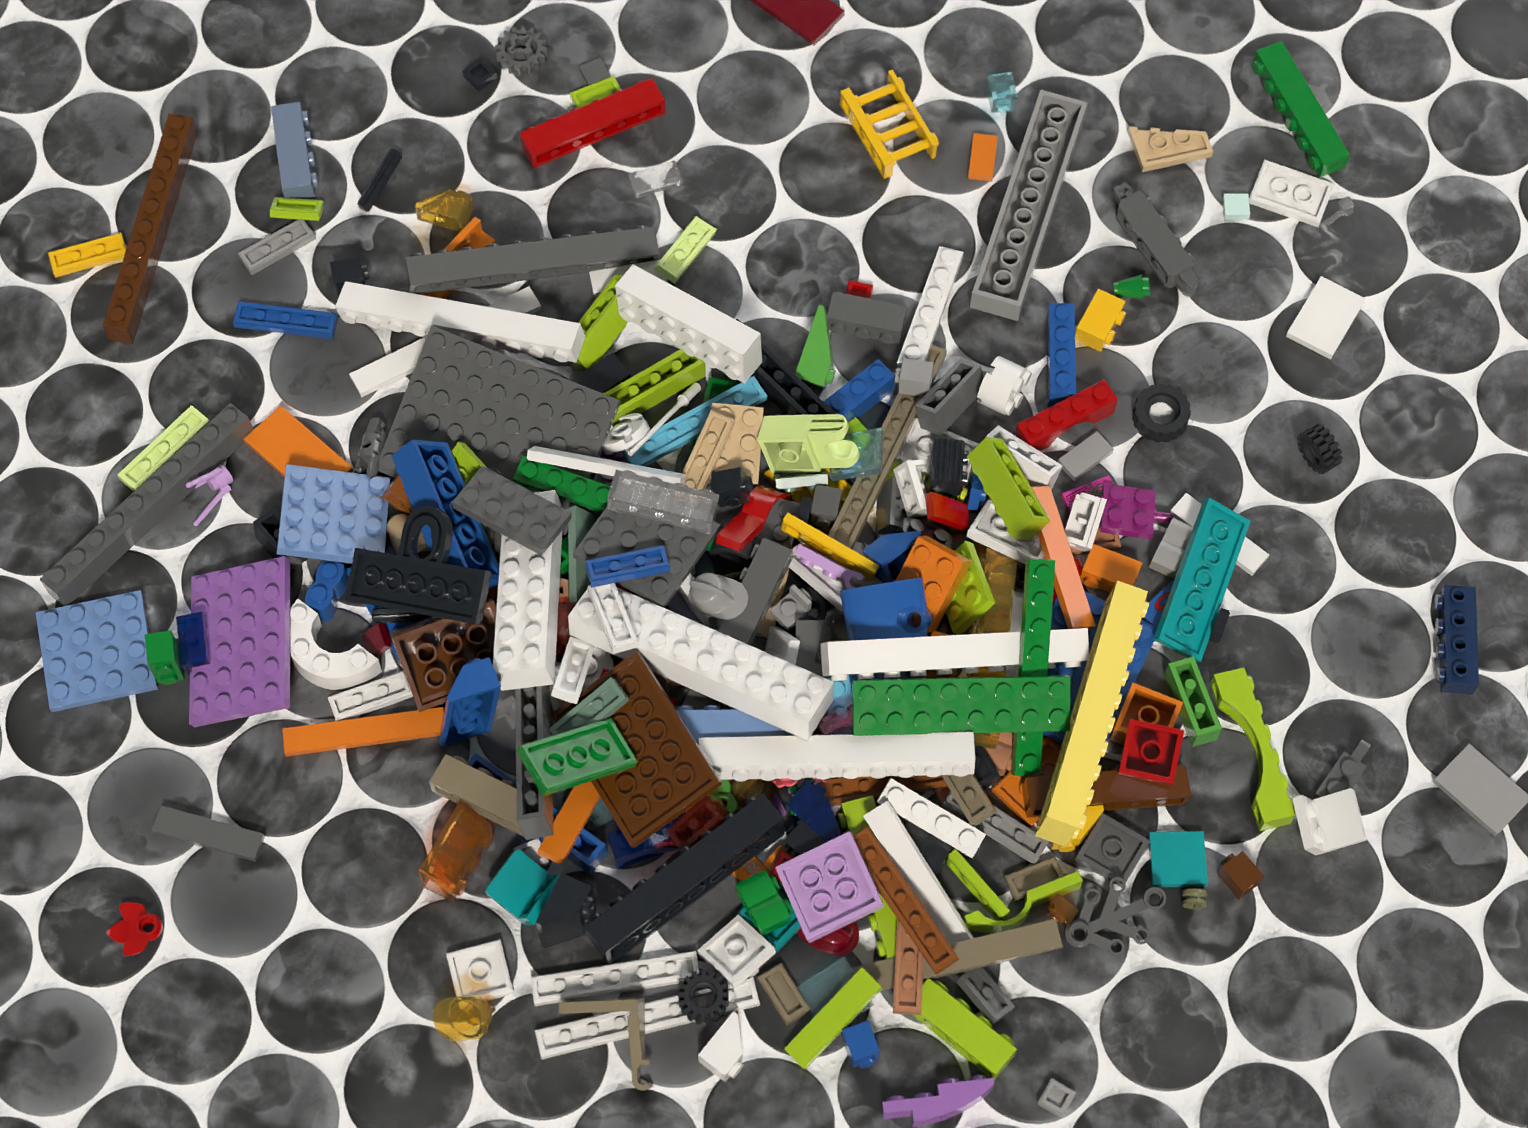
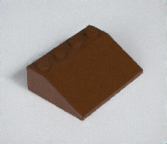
[389,595,497,712]

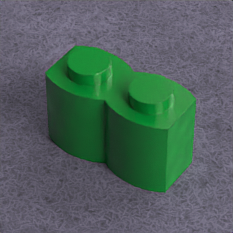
[735,870,793,937]

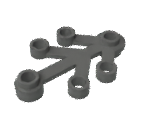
[1065,877,1166,956]

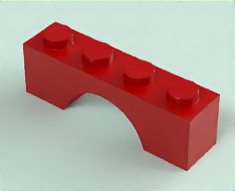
[1015,379,1118,451]

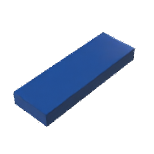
[585,545,670,588]

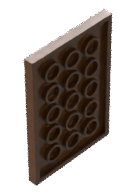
[550,651,723,848]

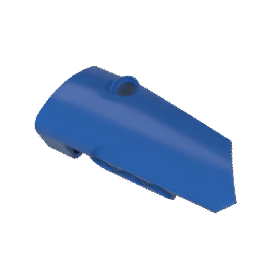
[840,578,932,687]

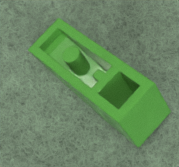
[795,305,836,389]

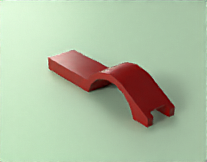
[716,485,793,552]

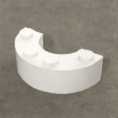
[290,599,382,690]

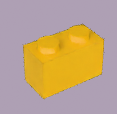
[1075,289,1127,352]

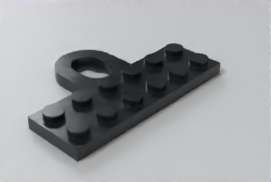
[345,506,491,625]

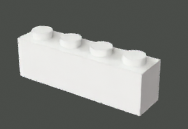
[876,778,986,858]

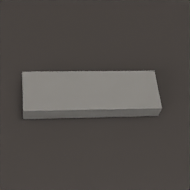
[238,219,316,276]

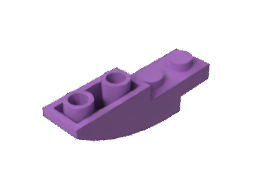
[881,1075,995,1128]

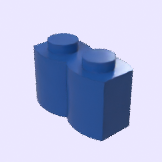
[305,560,348,622]

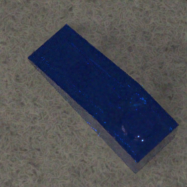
[784,780,842,842]
[607,818,695,869]

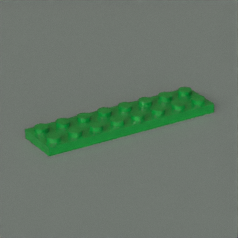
[852,675,1070,736]

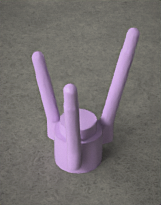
[186,465,233,526]

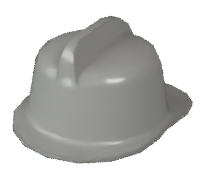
[688,573,749,620]

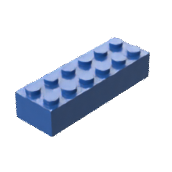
[392,440,499,591]

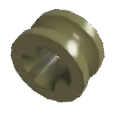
[1182,889,1208,909]

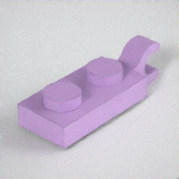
[794,544,865,589]

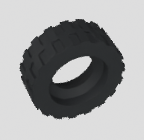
[1132,384,1191,443]

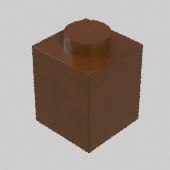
[1218,851,1264,900]

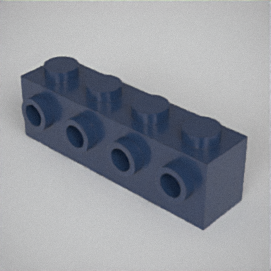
[1434,585,1479,695]

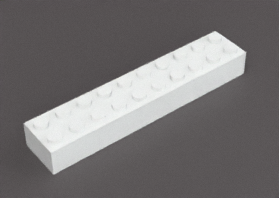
[568,585,834,741]

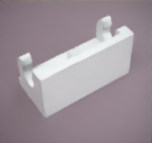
[893,459,927,518]
[1065,493,1107,553]

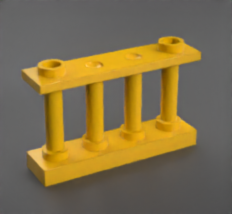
[840,70,939,179]

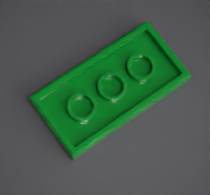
[517,718,638,796]

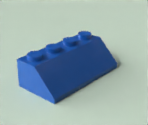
[439,658,501,748]

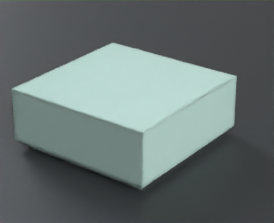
[1222,194,1250,219]

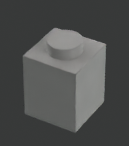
[895,358,934,397]

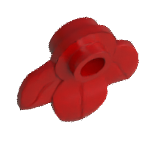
[106,902,163,956]

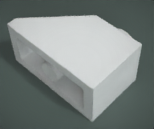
[698,1011,743,1082]

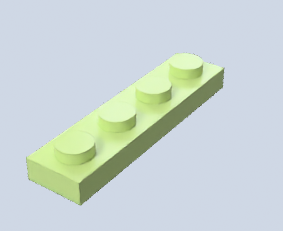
[117,405,210,491]

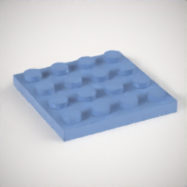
[277,464,390,564]
[36,590,158,712]

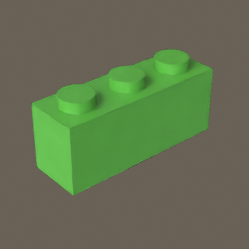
[1164,656,1222,747]

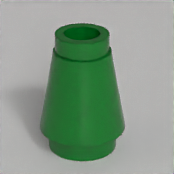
[1113,274,1150,299]

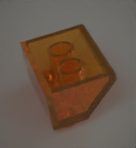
[419,801,494,902]

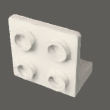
[1292,788,1367,855]

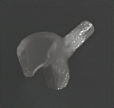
[1324,197,1354,226]

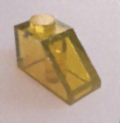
[415,189,474,232]

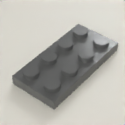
[452,466,571,556]

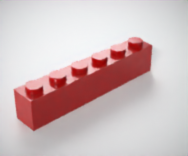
[519,78,666,169]

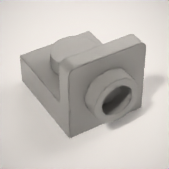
[770,584,812,631]

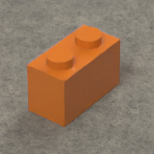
[1080,544,1143,594]

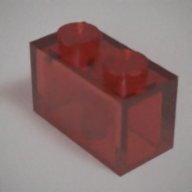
[666,795,730,850]

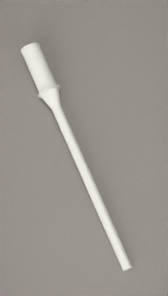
[628,383,701,456]

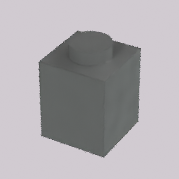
[810,485,842,528]

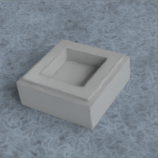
[1037,1078,1076,1118]

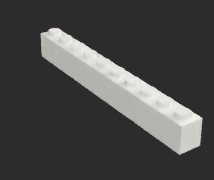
[335,281,585,363]
[821,628,1090,681]
[699,732,975,781]

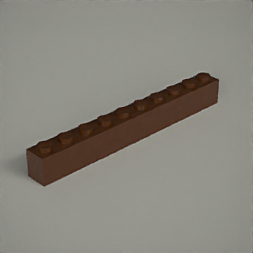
[103,113,198,344]

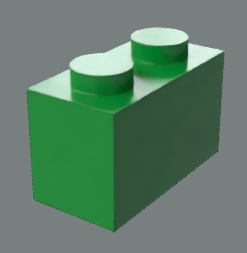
[144,630,184,685]

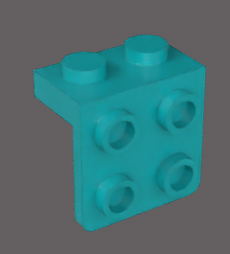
[485,850,560,926]

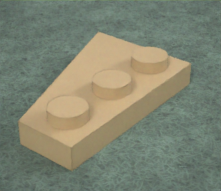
[1128,127,1213,172]

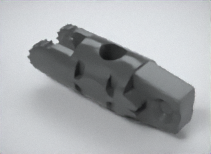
[354,418,386,478]

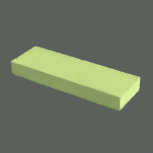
[655,216,717,284]

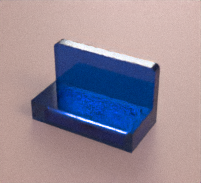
[176,612,210,676]

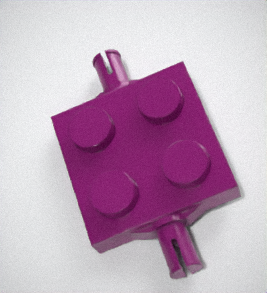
[1100,483,1172,540]

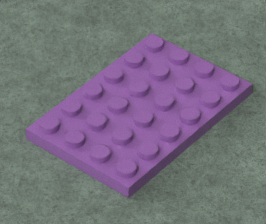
[189,556,290,727]

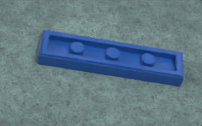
[233,301,338,339]

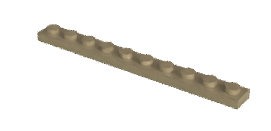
[828,345,947,550]

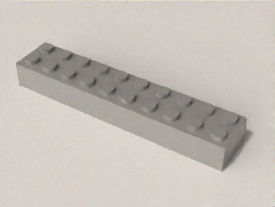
[970,90,1088,321]

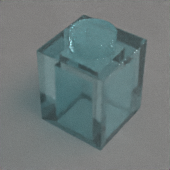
[986,72,1017,113]

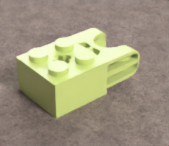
[757,414,860,473]

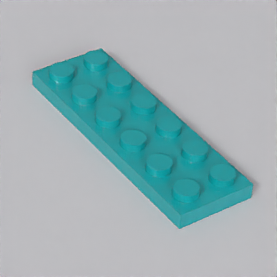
[1153,498,1251,662]

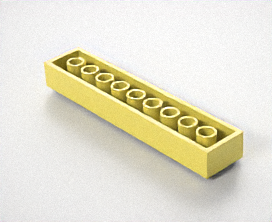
[1035,581,1149,847]

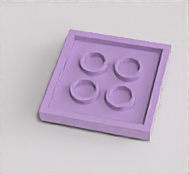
[775,831,885,943]

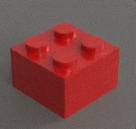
[1118,719,1184,786]

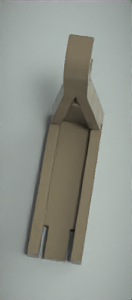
[559,998,653,1090]

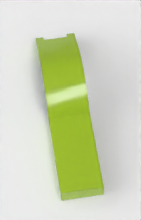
[964,871,1083,934]

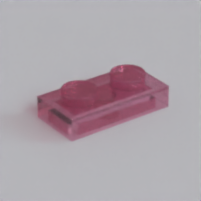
[819,704,852,735]

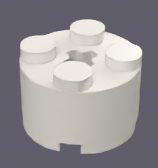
[977,356,1032,416]

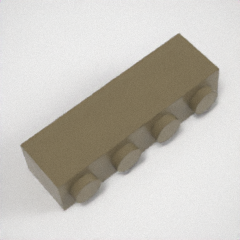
[429,754,525,837]

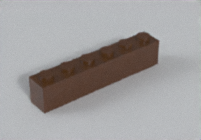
[1022,765,1192,818]

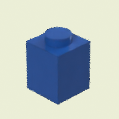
[841,1021,880,1069]

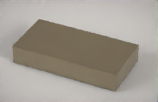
[1004,856,1064,903]
[757,963,810,1026]

